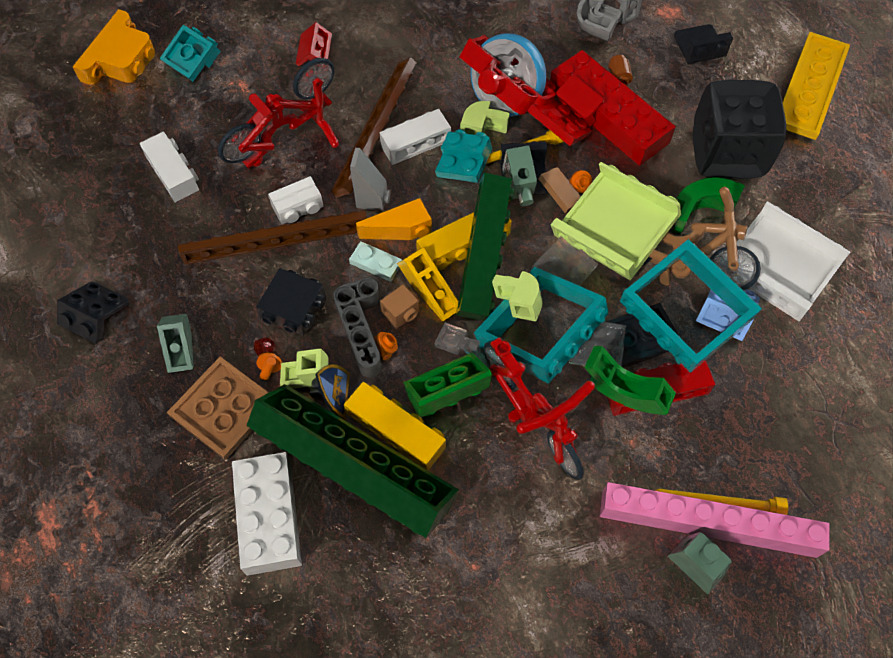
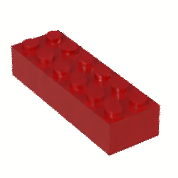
[550,50,676,166]

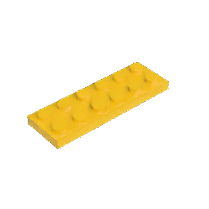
[782,32,850,140]

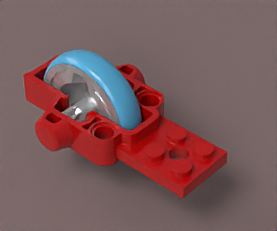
[459,33,592,146]

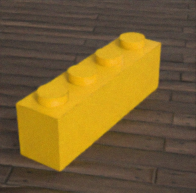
[416,212,512,271]
[344,382,446,470]

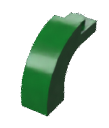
[672,178,745,235]
[584,346,676,415]

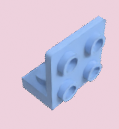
[696,289,760,341]

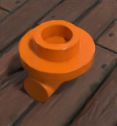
[568,170,592,193]
[373,332,398,360]
[256,353,282,381]

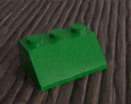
[403,353,492,417]

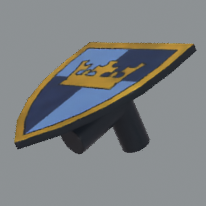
[310,364,350,420]

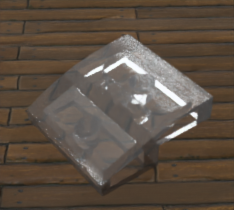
[529,236,598,286]
[569,317,626,366]

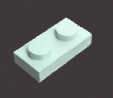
[349,241,402,282]

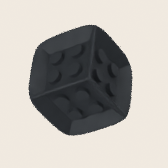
[693,80,786,179]

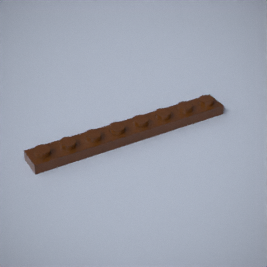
[331,57,416,198]
[178,211,367,265]

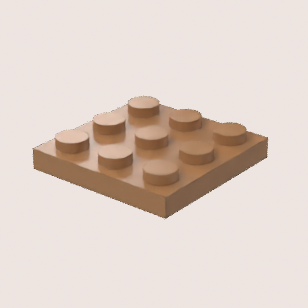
[167,357,269,460]

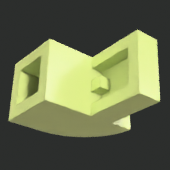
[460,101,510,135]
[492,271,542,321]
[280,348,328,389]

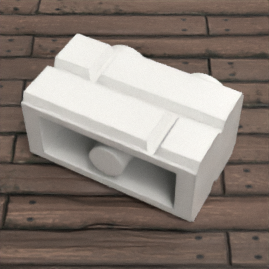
[268,176,324,224]

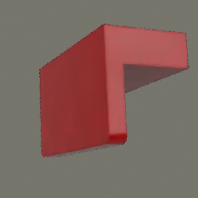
[295,22,332,68]
[555,74,604,127]

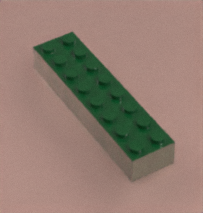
[246,384,459,538]

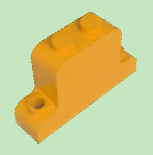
[73,9,155,85]

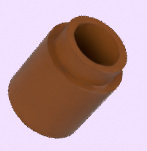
[608,55,633,86]

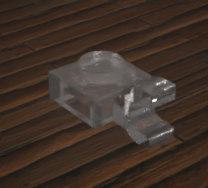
[435,322,481,357]

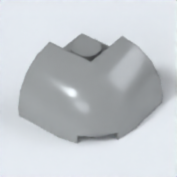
[577,0,622,42]

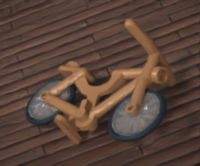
[642,187,761,291]

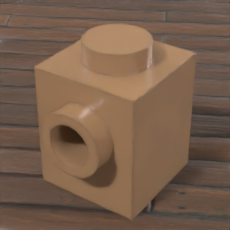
[380,285,419,329]

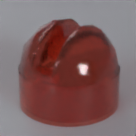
[254,337,276,356]

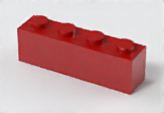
[607,360,716,416]

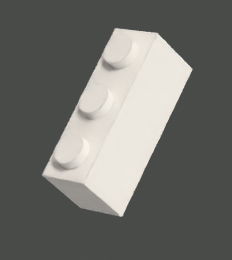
[379,109,451,165]
[139,131,199,202]

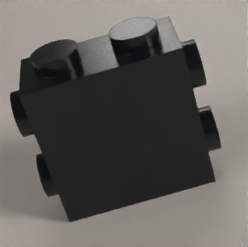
[256,268,327,336]

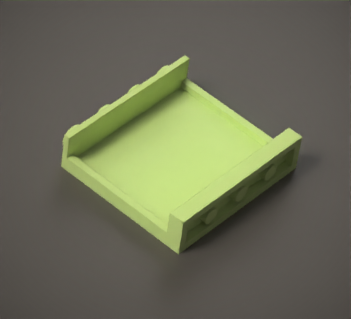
[551,162,681,280]

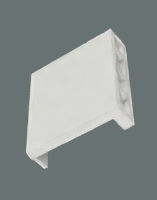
[718,201,850,321]

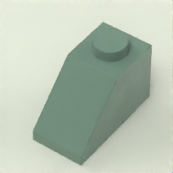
[157,314,193,373]

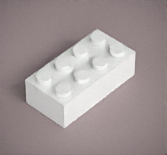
[232,452,302,576]

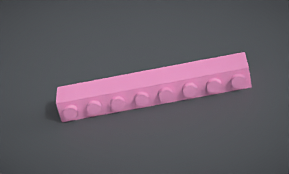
[600,482,829,558]

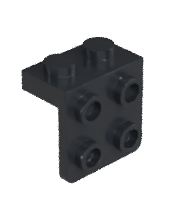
[674,24,733,64]
[500,141,548,196]
[57,282,129,344]

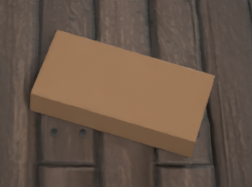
[538,167,581,213]

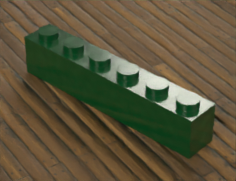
[456,172,514,321]

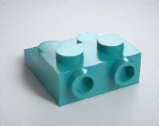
[159,25,221,82]
[435,129,492,183]

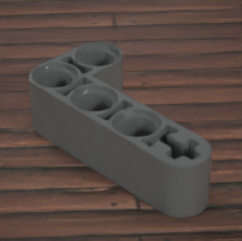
[333,278,382,378]

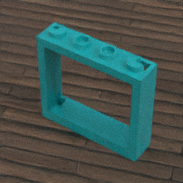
[620,239,762,373]
[474,267,609,384]

